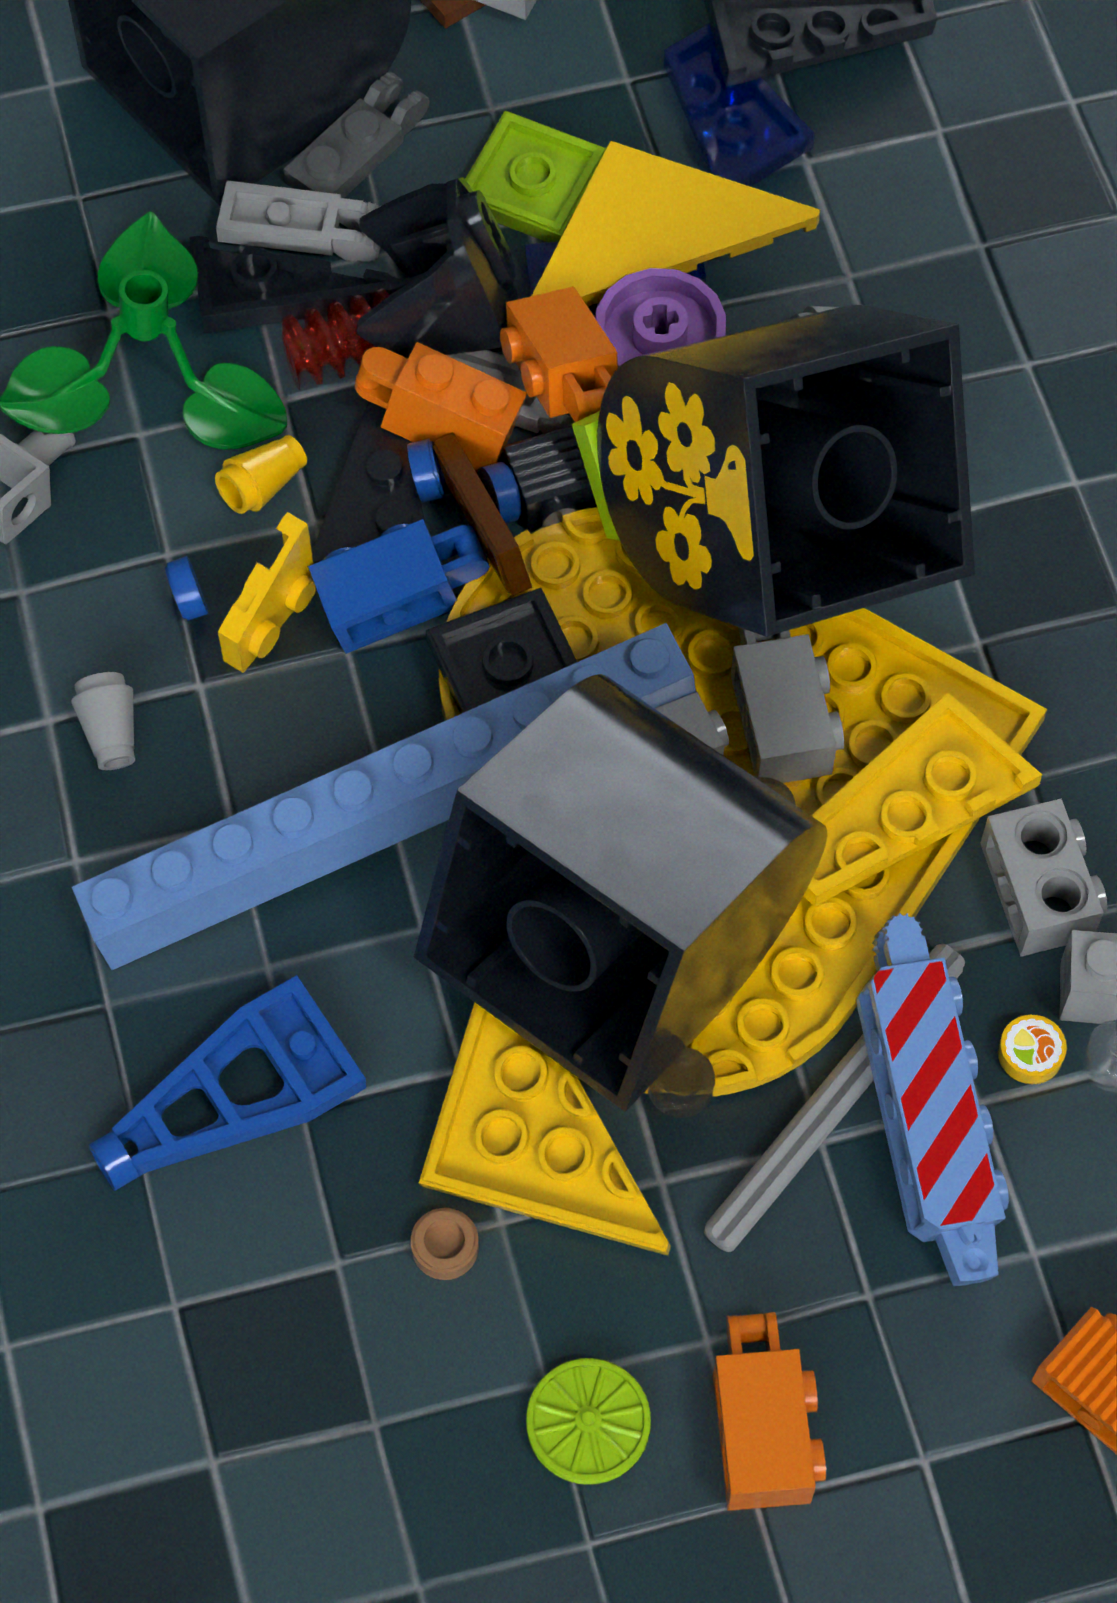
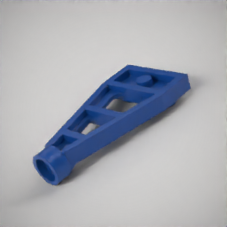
[88,975,366,1191]

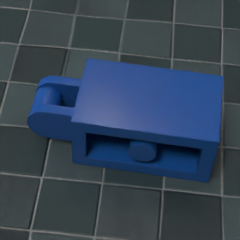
[308,519,490,654]

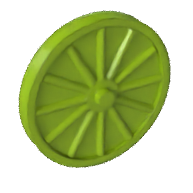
[526,1358,651,1485]

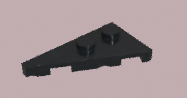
[312,401,425,564]

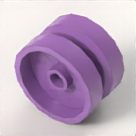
[596,268,726,368]

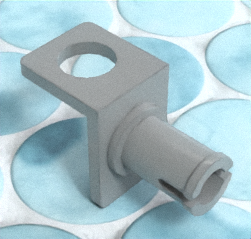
[0,430,76,544]

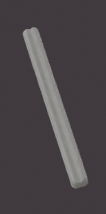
[704,944,965,1253]

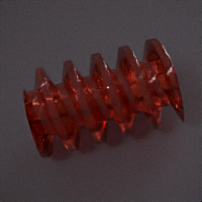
[281,288,390,390]

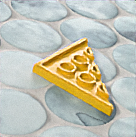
[532,141,820,307]
[419,1002,671,1256]

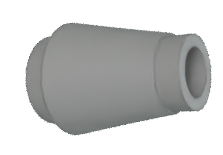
[71,672,135,770]

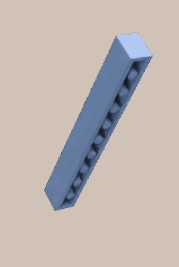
[72,623,696,970]

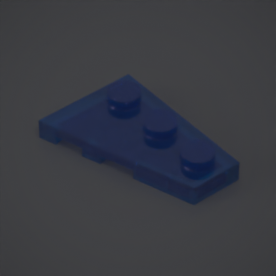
[664,23,815,187]

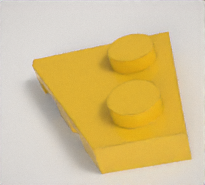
[218,512,316,673]

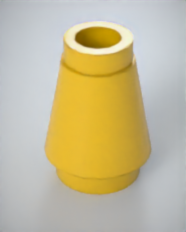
[215,435,307,514]

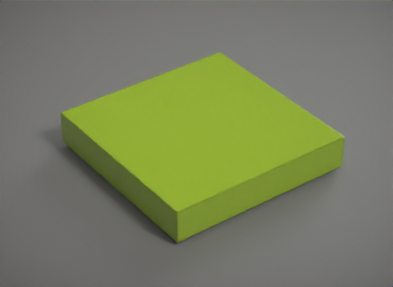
[465,110,606,246]

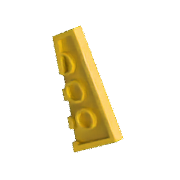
[803,693,1042,906]

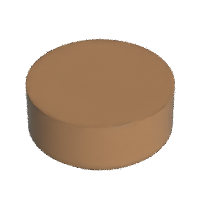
[411,1208,479,1280]

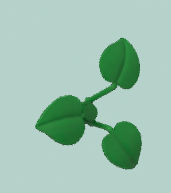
[0,211,287,450]

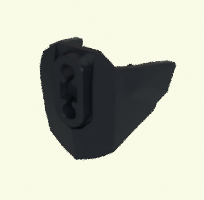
[357,177,519,358]

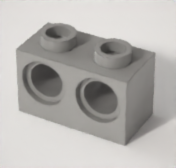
[980,798,1108,957]

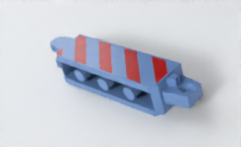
[856,913,1009,1286]

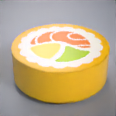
[998,1015,1067,1084]

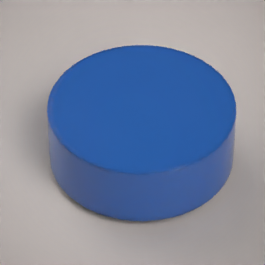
[407,439,446,503]
[477,462,521,524]
[165,556,209,621]

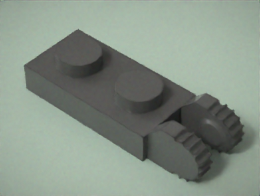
[283,72,430,198]

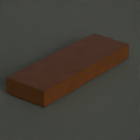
[433,432,532,596]

